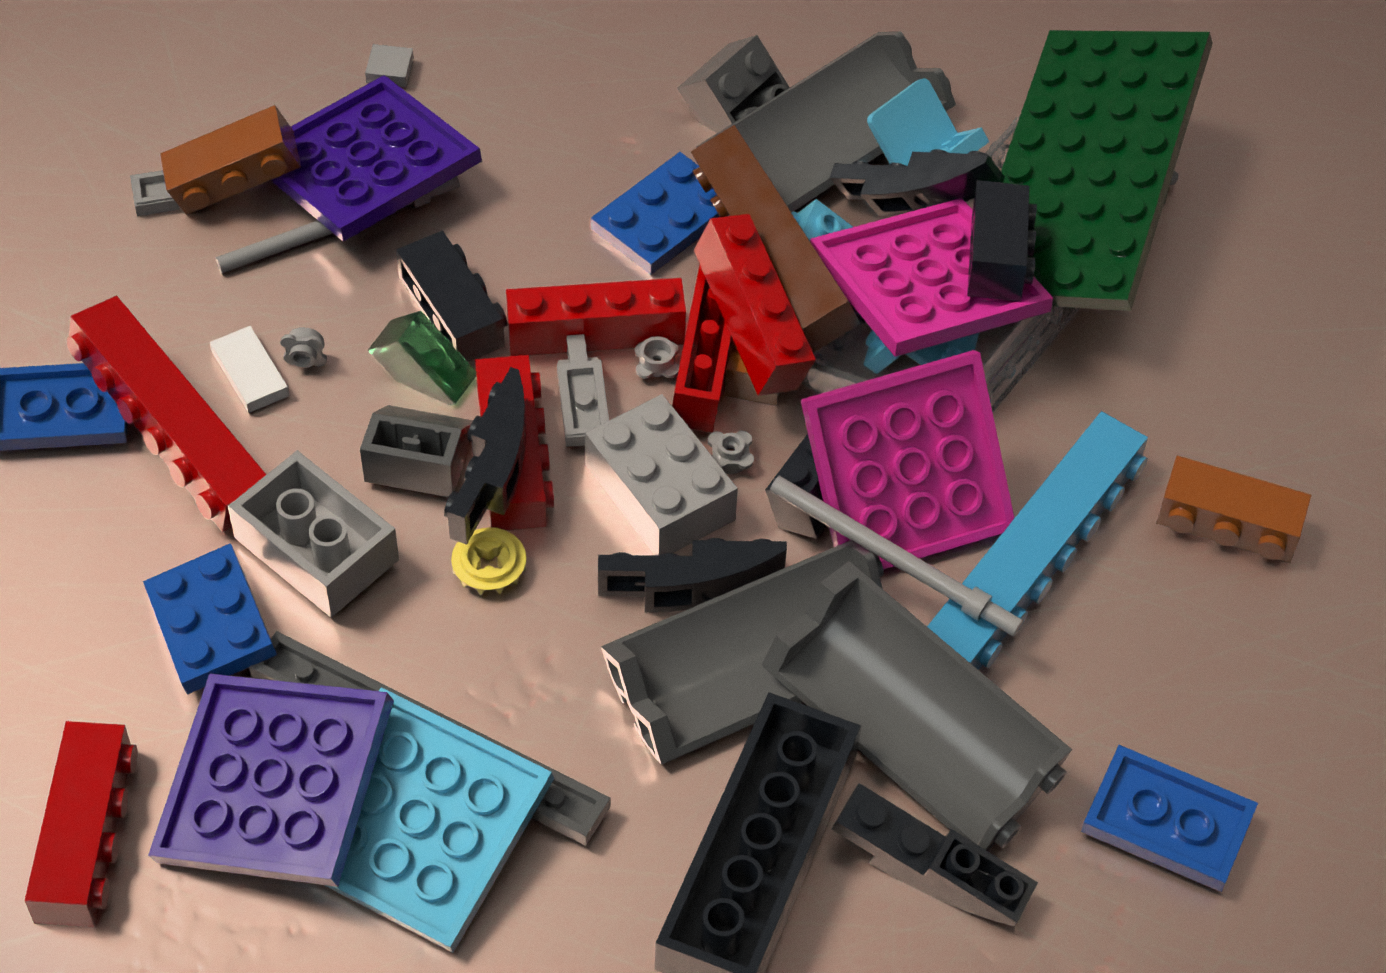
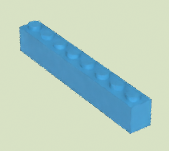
[927,411,1148,670]

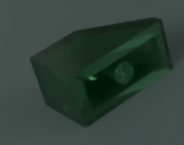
[368,310,476,406]

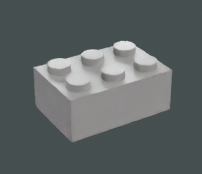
[585,394,738,555]
[228,450,399,618]

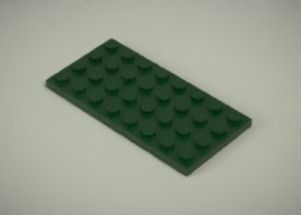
[1001,30,1213,311]

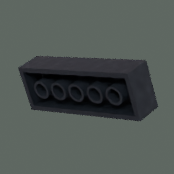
[655,692,861,973]

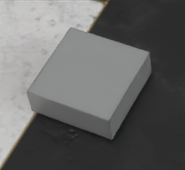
[365,44,414,87]
[130,170,180,216]

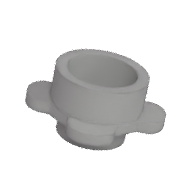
[280,327,327,368]
[635,336,679,379]
[708,430,754,474]

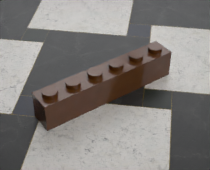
[691,125,861,352]

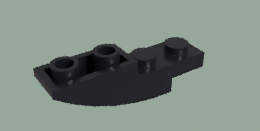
[829,149,1005,216]
[444,367,526,545]
[598,538,787,613]
[832,783,1038,926]

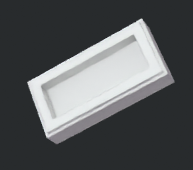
[210,326,289,413]

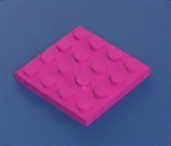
[810,198,1053,357]
[801,350,1015,569]

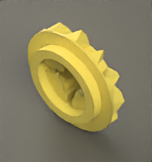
[451,527,526,595]

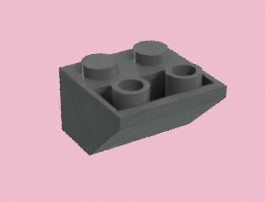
[677,35,790,133]
[360,405,473,497]

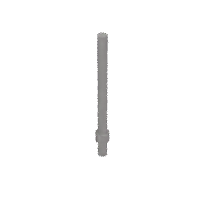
[215,176,460,274]
[770,475,1023,637]

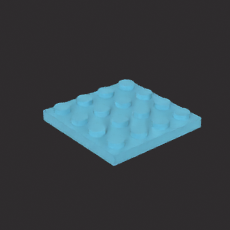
[324,687,554,953]

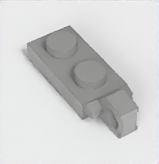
[557,334,609,447]

